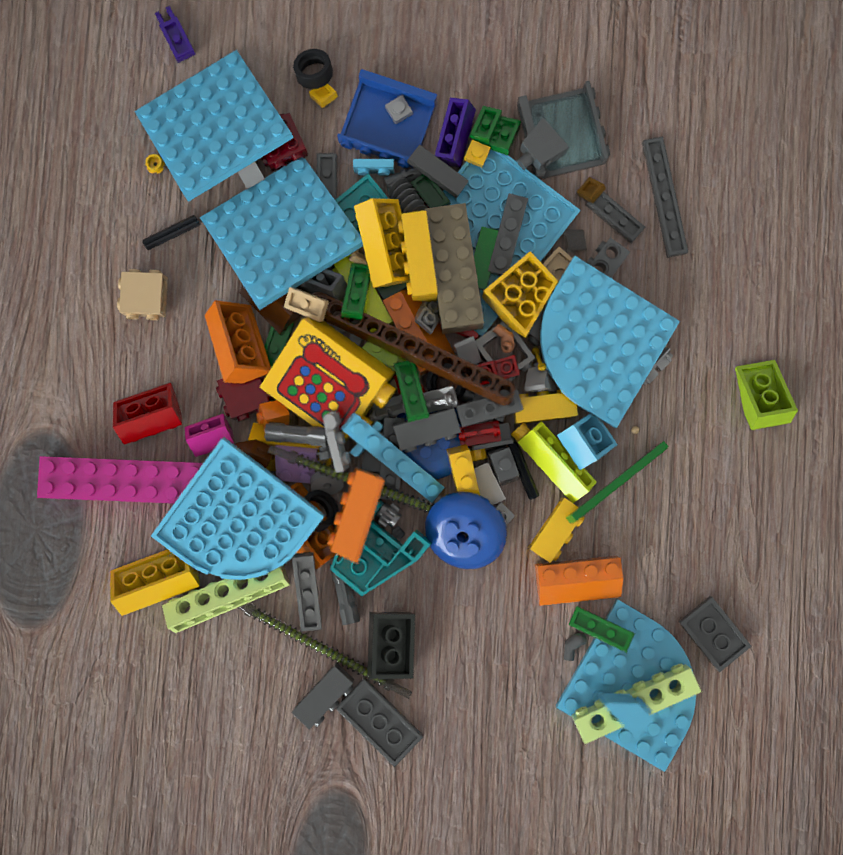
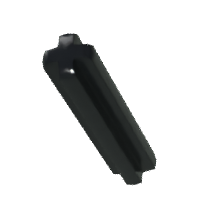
[142,215,200,250]
[507,441,539,500]

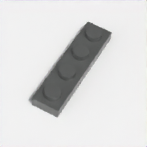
[488,193,528,276]
[379,417,405,500]
[292,552,322,632]

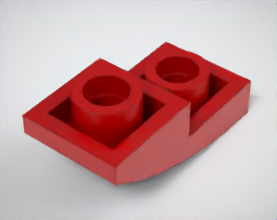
[477,355,521,386]

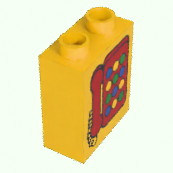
[260,317,396,442]

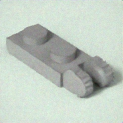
[323,411,351,473]

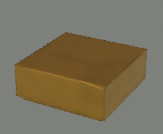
[576,177,606,203]

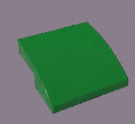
[470,106,521,155]

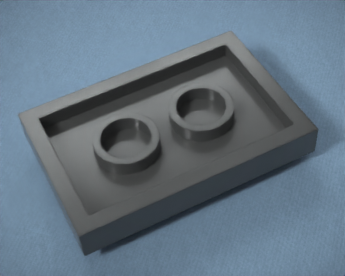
[678,596,752,672]

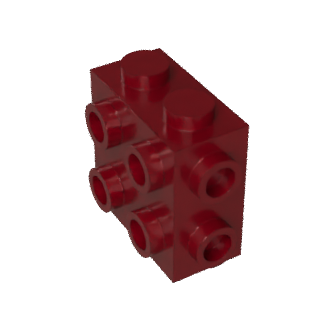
[261,113,308,172]
[216,375,274,422]

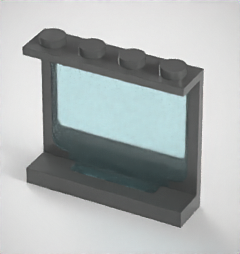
[517,81,610,179]

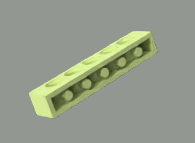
[162,565,290,633]
[571,664,701,744]

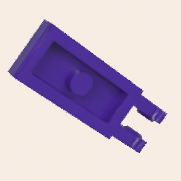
[155,6,196,63]

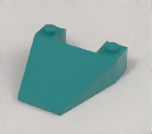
[330,499,432,596]

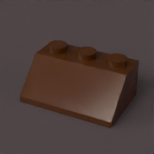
[239,285,301,335]

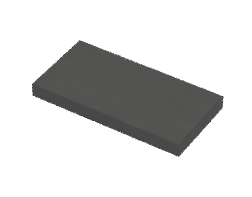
[335,677,424,767]

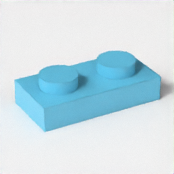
[353,159,394,176]

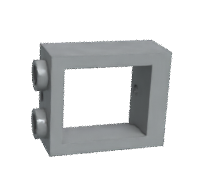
[475,321,535,382]

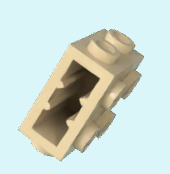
[117,269,168,320]

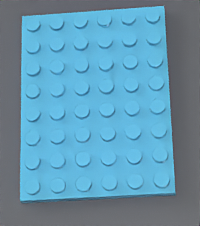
[436,149,581,337]

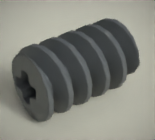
[388,178,428,214]

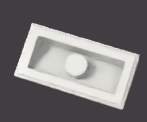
[474,462,506,505]

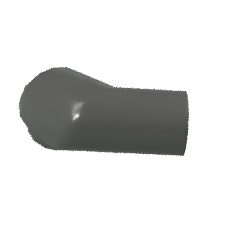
[564,633,587,661]

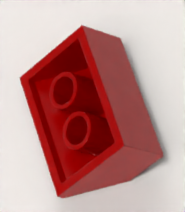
[113,383,182,445]

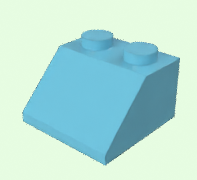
[597,693,655,739]

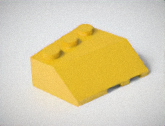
[482,251,558,338]

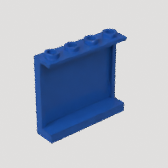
[337,69,437,168]

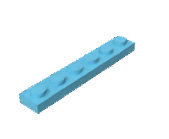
[341,413,445,503]

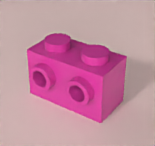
[185,414,234,457]

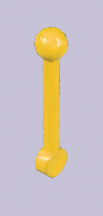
[531,348,546,371]

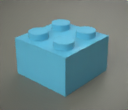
[557,413,618,470]

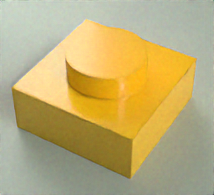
[309,84,338,108]
[464,140,491,168]

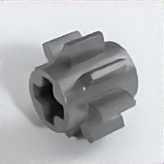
[376,503,402,528]

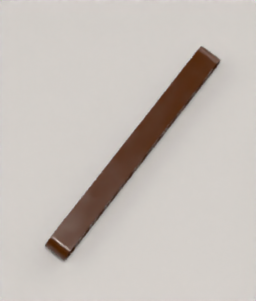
[312,292,515,406]

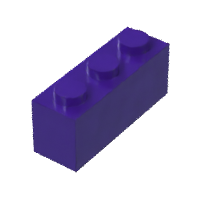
[435,97,476,168]

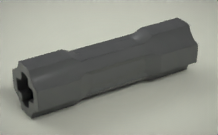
[265,422,329,447]
[329,563,360,625]

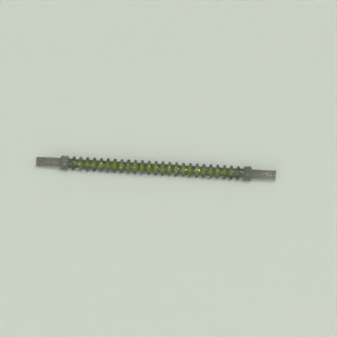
[268,445,435,513]
[237,603,412,699]

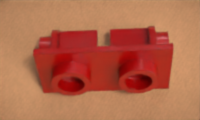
[458,421,502,446]

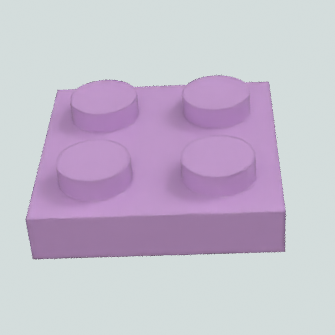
[275,445,318,483]

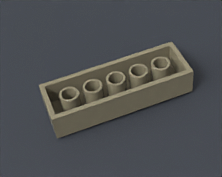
[425,203,484,335]

